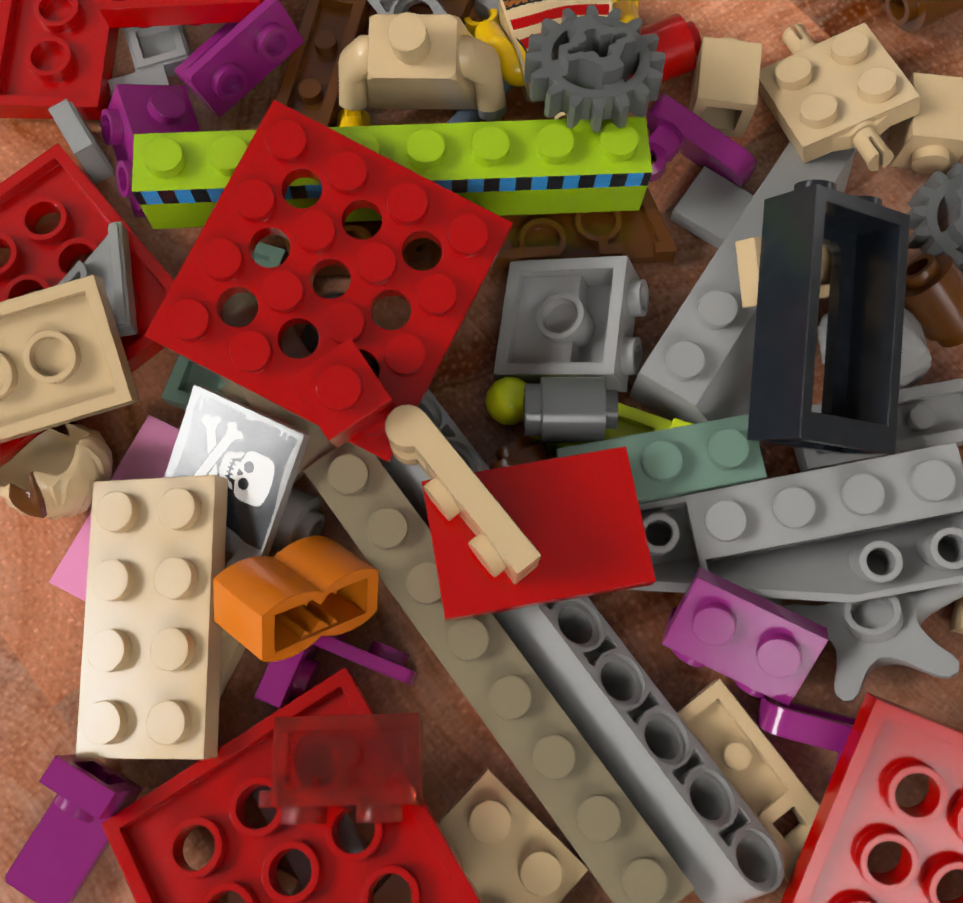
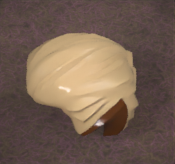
[0,421,113,521]

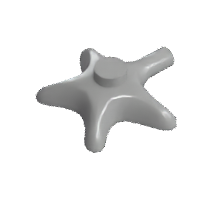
[784,583,963,702]

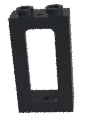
[747,179,910,454]

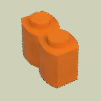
[213,535,379,662]

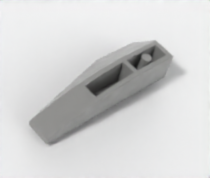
[627,442,963,603]

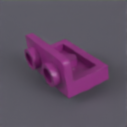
[173,0,305,118]
[100,84,200,218]
[662,567,828,706]

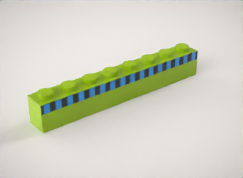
[132,116,652,229]

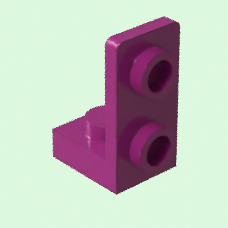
[254,632,418,708]
[5,754,143,903]

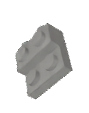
[493,256,649,392]

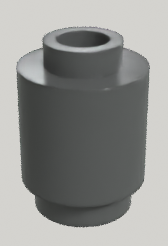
[524,377,618,443]

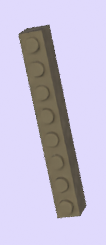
[303,441,695,903]

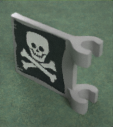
[164,385,311,569]

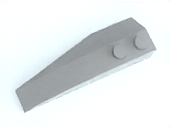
[629,141,856,424]

